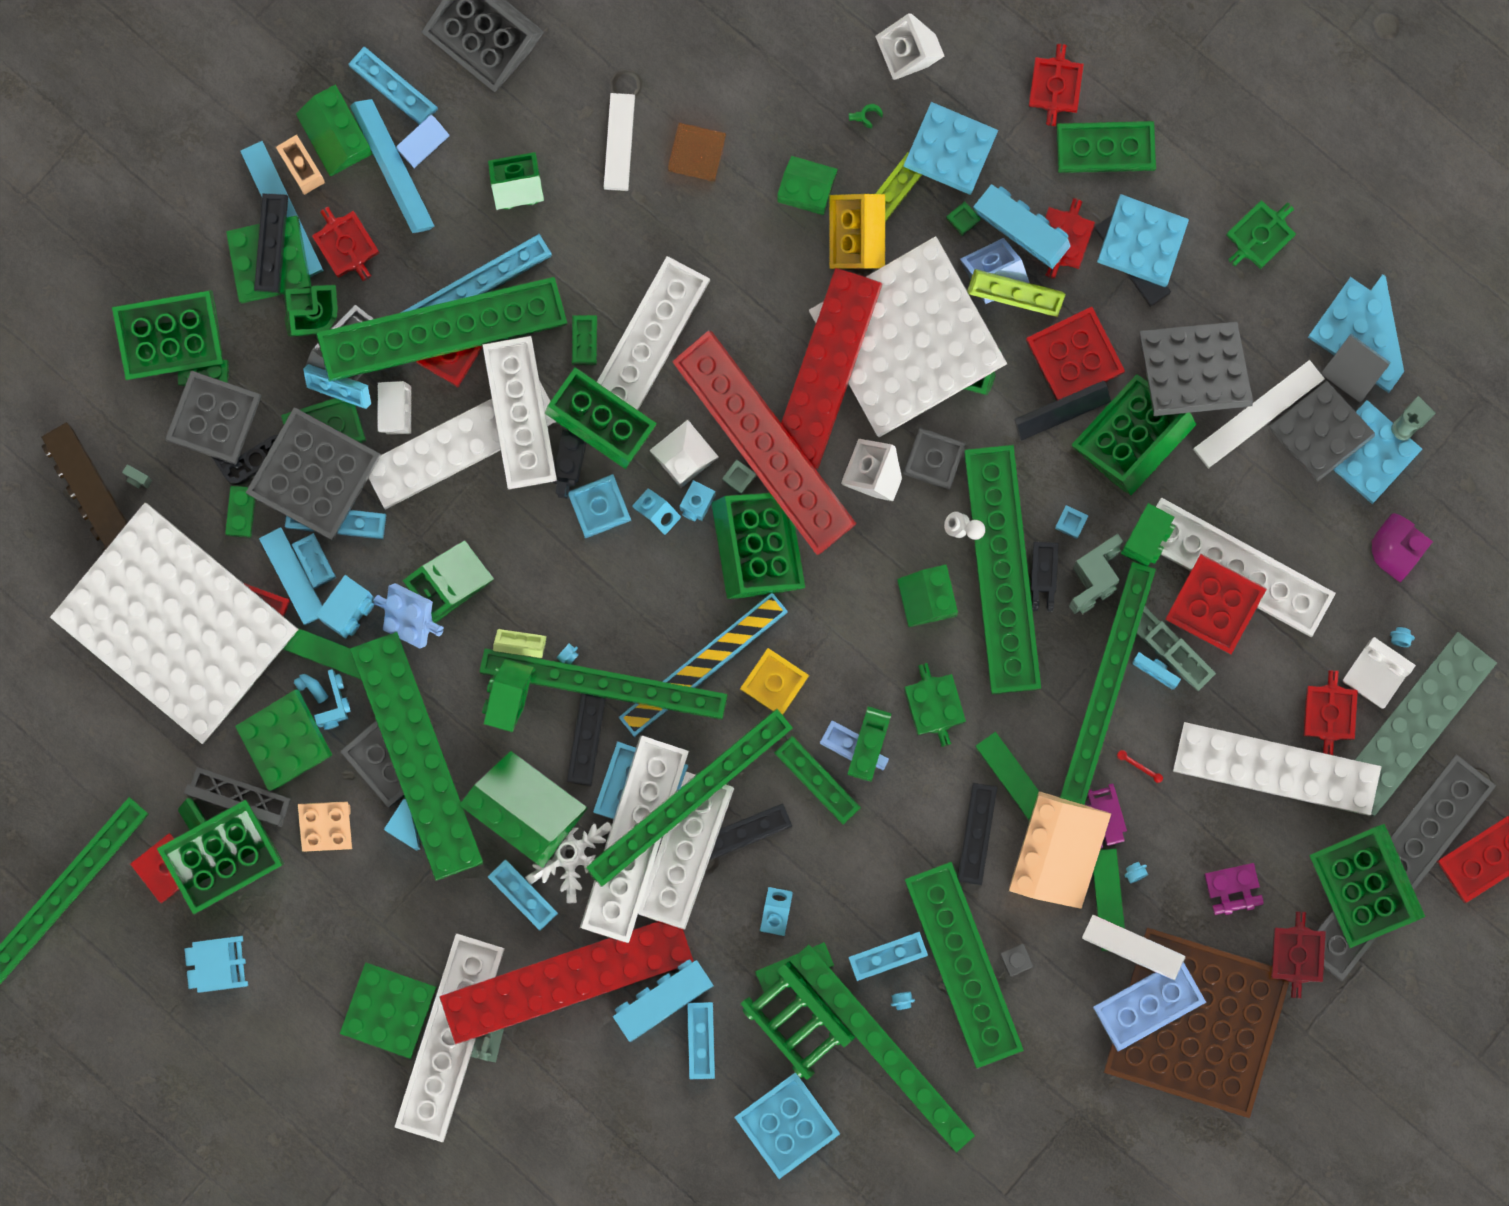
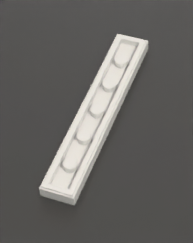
[1193,360,1324,469]

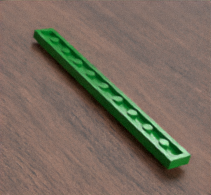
[1060,562,1156,805]
[479,648,728,720]
[585,709,793,887]
[0,797,149,984]
[790,944,975,1153]

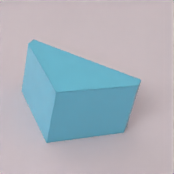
[384,799,421,850]

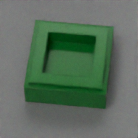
[946,201,981,236]

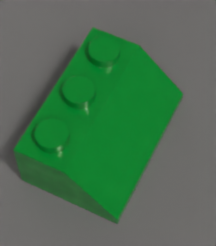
[296,84,373,177]

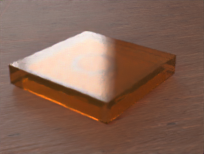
[668,123,726,181]

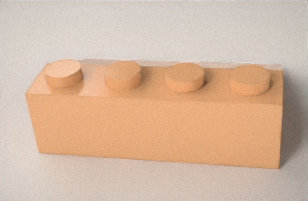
[1009,791,1111,909]

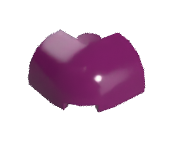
[1371,513,1433,583]

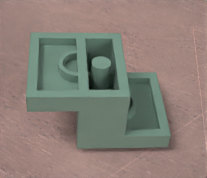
[1069,534,1123,614]

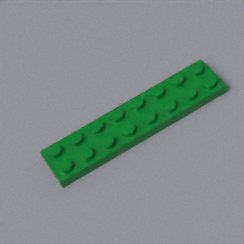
[905,862,1024,1069]

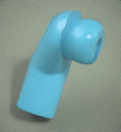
[294,674,329,704]

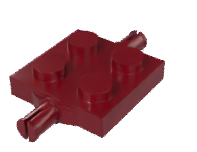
[1271,912,1326,998]

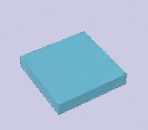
[569,474,631,538]

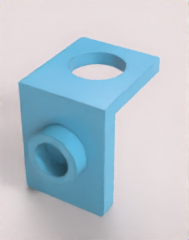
[632,488,681,535]
[760,887,793,936]

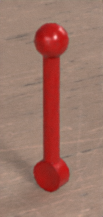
[1117,750,1163,783]

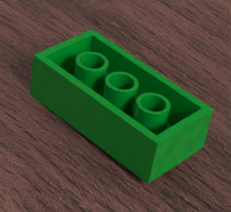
[544,367,657,469]

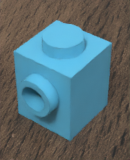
[680,480,716,522]

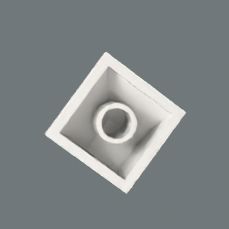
[875,13,944,80]
[650,420,719,488]
[841,439,902,501]

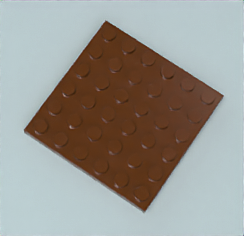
[1103,927,1289,1118]

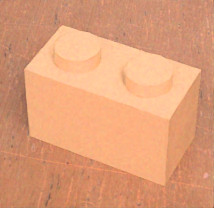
[276,135,325,195]

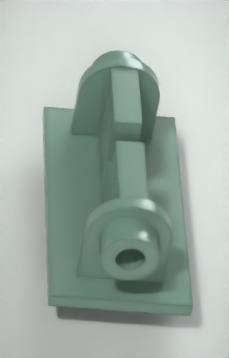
[471,1028,504,1063]

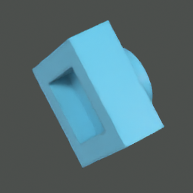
[1055,505,1088,539]

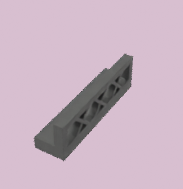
[184,767,291,827]

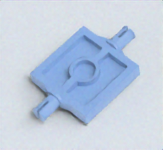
[373,583,444,648]

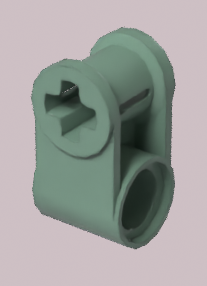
[1391,396,1436,440]

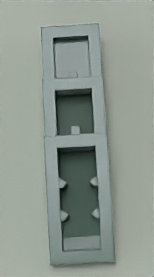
[1136,607,1216,691]

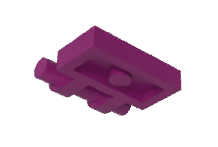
[1204,863,1264,916]

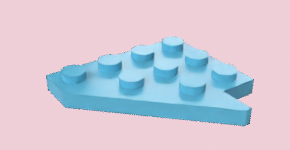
[1308,274,1404,393]

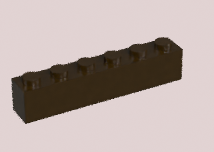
[41,422,128,552]

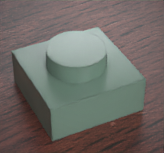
[722,460,756,495]
[122,464,152,489]

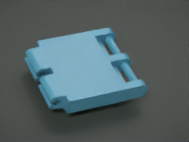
[184,936,248,993]

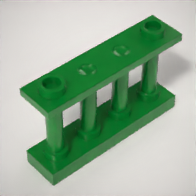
[740,961,855,1080]

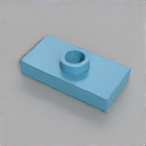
[292,533,336,589]
[1132,652,1181,689]

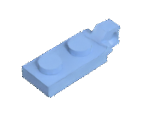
[820,721,889,770]

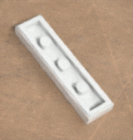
[604,93,635,191]
[1082,915,1185,980]

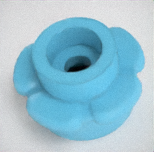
[1390,627,1415,647]
[556,643,578,664]
[1124,862,1148,883]
[890,992,915,1010]

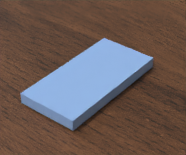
[1093,962,1206,1052]

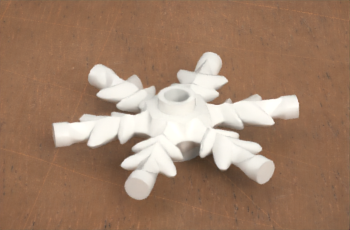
[525,822,612,903]

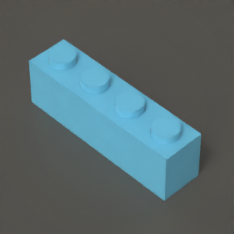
[974,184,1071,269]
[613,959,714,1042]

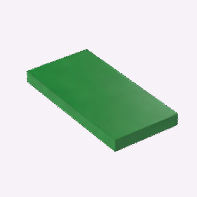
[1056,121,1156,173]

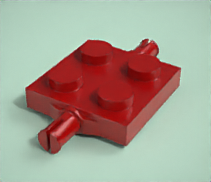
[1029,44,1084,126]
[1045,198,1095,279]
[312,207,379,281]
[1303,670,1358,755]

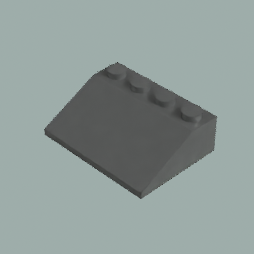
[422,0,544,92]

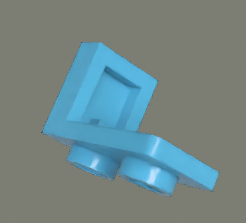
[314,669,351,730]

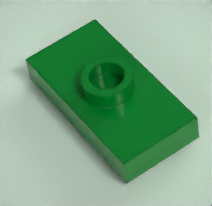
[572,315,597,365]

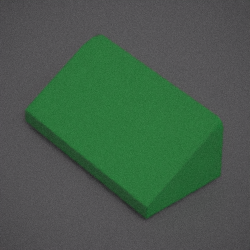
[178,798,207,830]

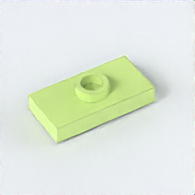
[493,629,547,658]

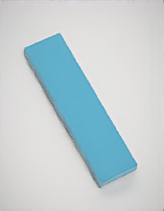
[348,47,438,125]
[285,510,387,539]
[259,527,322,626]

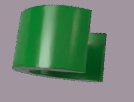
[849,104,883,128]

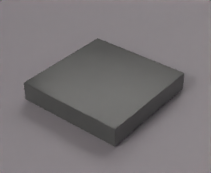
[1321,334,1390,403]
[903,427,966,490]

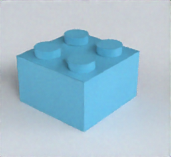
[316,575,375,639]

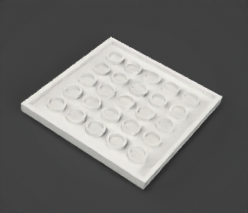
[809,236,1007,437]

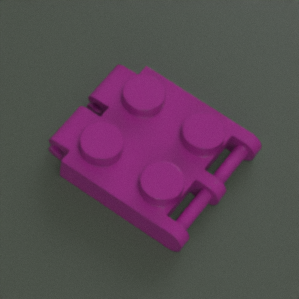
[1084,783,1127,848]

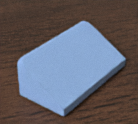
[396,115,450,168]

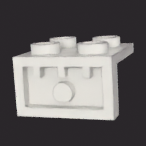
[1343,637,1416,709]

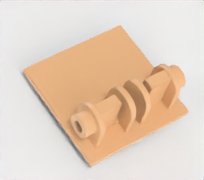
[298,802,352,852]

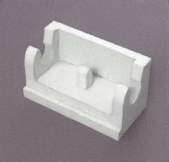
[378,381,411,435]

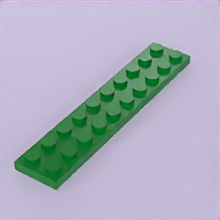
[316,277,567,382]
[964,445,1041,694]
[350,632,483,881]

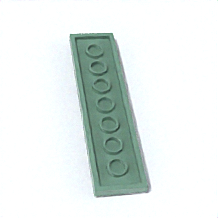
[1355,632,1497,817]

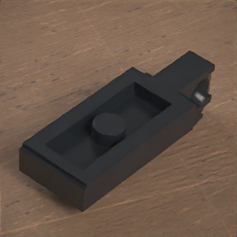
[553,430,586,499]

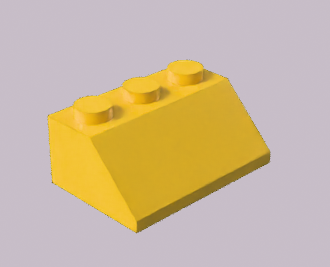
[829,194,885,269]

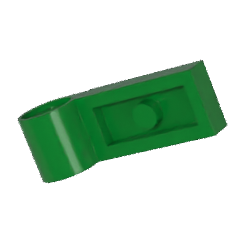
[847,706,892,782]

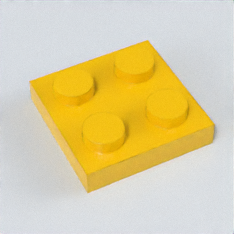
[740,648,809,715]

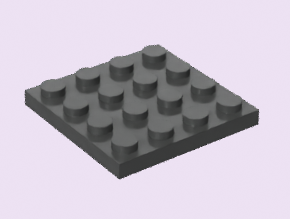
[1139,322,1253,416]
[246,407,381,541]

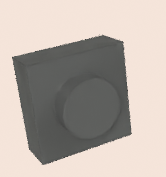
[1000,944,1034,977]

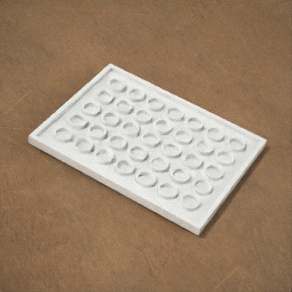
[50,503,299,744]

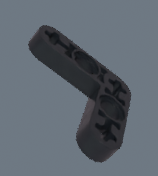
[211,435,278,485]

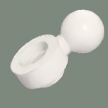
[944,512,985,540]

